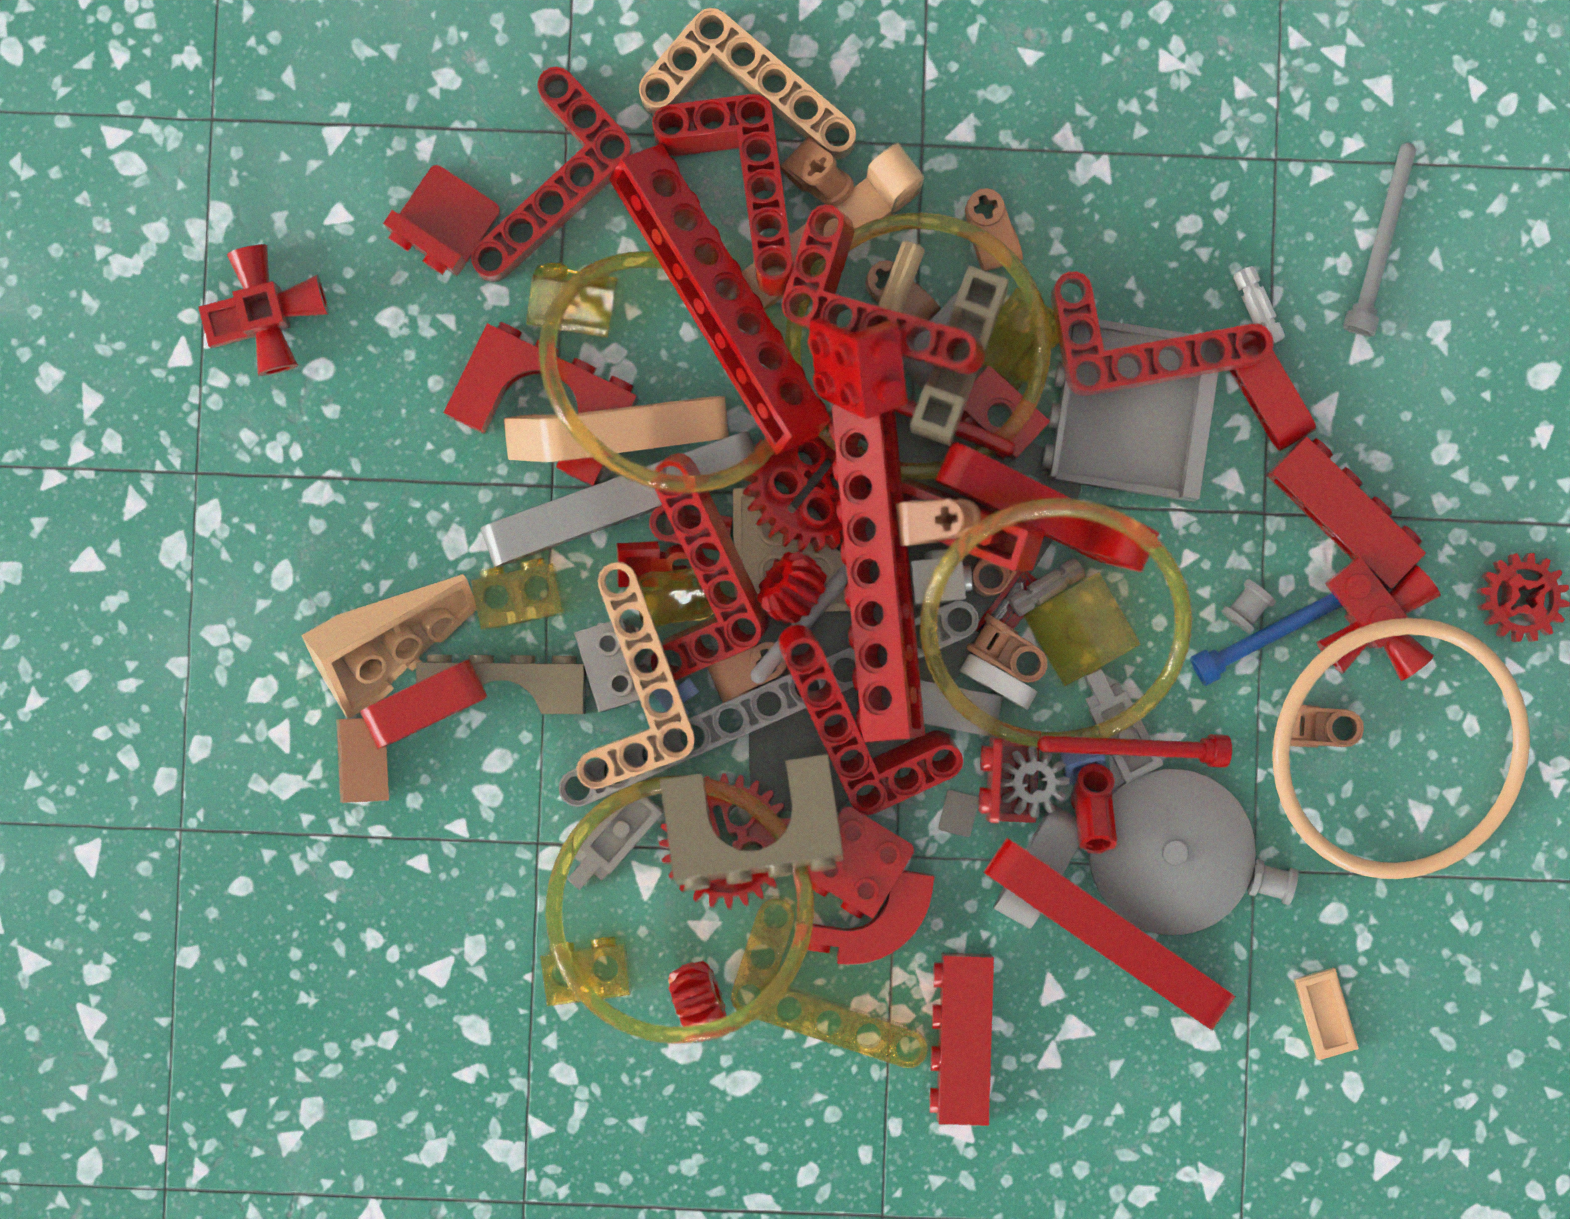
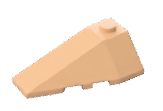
[301,574,478,719]

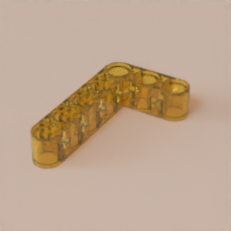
[731,896,928,1068]

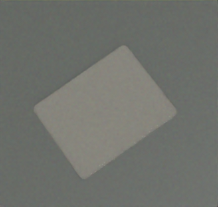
[938,790,979,837]

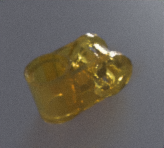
[638,568,714,626]

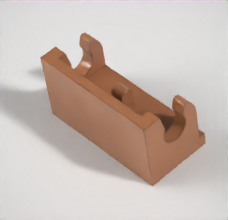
[336,718,389,803]

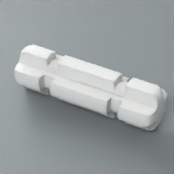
[1234,266,1285,344]

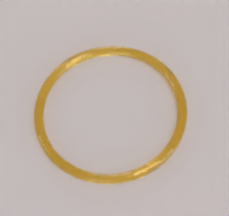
[784,212,1051,479]
[539,251,789,493]
[920,499,1192,747]
[545,775,814,1044]

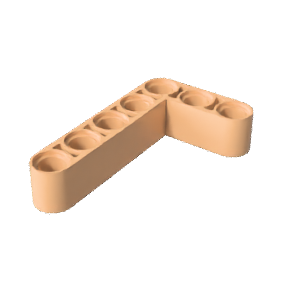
[639,8,856,159]
[742,143,924,311]
[504,396,729,462]
[577,562,695,789]

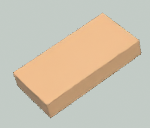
[1293,968,1359,1060]

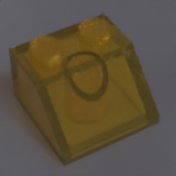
[1024,572,1141,686]

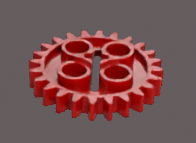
[742,431,872,553]
[659,773,791,910]

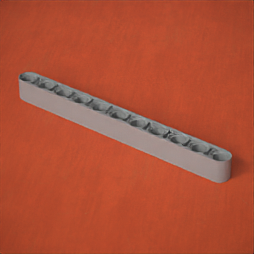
[559,601,979,807]

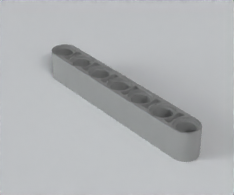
[480,431,756,567]

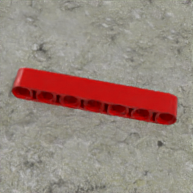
[983,838,1236,1031]

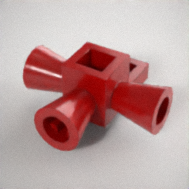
[198,244,329,376]
[1316,557,1441,681]

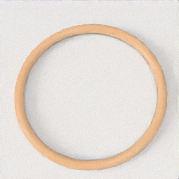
[1273,618,1530,879]

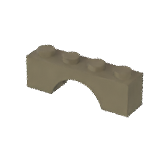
[910,266,1009,446]
[416,655,586,714]

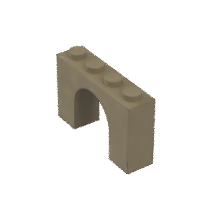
[660,754,844,891]

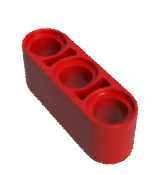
[1229,335,1316,451]
[360,659,488,749]

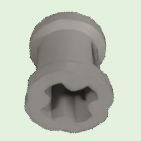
[1221,579,1276,634]
[1247,859,1299,905]

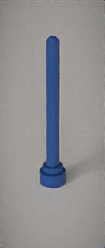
[1190,593,1342,686]

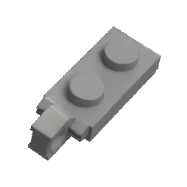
[1084,668,1164,783]
[567,784,664,890]

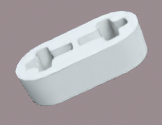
[960,653,1038,710]

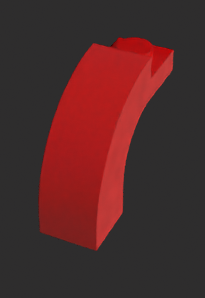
[798,870,935,965]

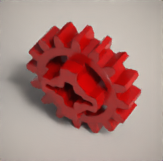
[1476,553,1570,642]

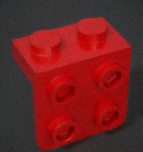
[383,165,500,277]
[808,318,907,420]
[978,737,1039,823]
[802,806,914,919]

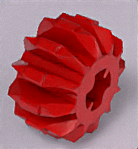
[757,551,827,624]
[668,961,726,1035]

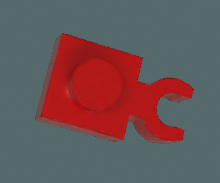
[617,541,689,587]

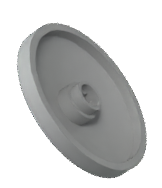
[1088,769,1256,935]

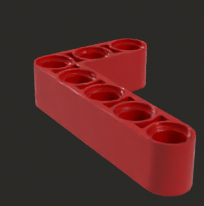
[471,67,633,282]
[652,94,793,296]
[782,205,985,374]
[1051,271,1273,396]
[935,442,1160,572]
[650,453,769,680]
[778,624,963,815]

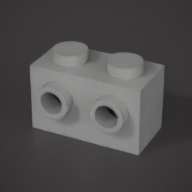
[909,550,973,606]
[574,618,649,712]

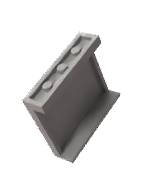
[1042,319,1220,502]

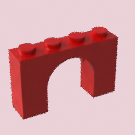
[443,322,639,486]

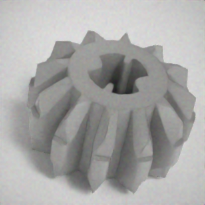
[1000,746,1069,818]

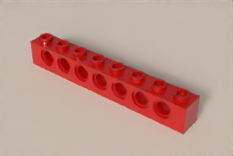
[609,143,831,455]
[829,405,925,742]

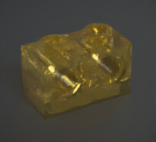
[471,558,566,630]
[540,936,632,1006]

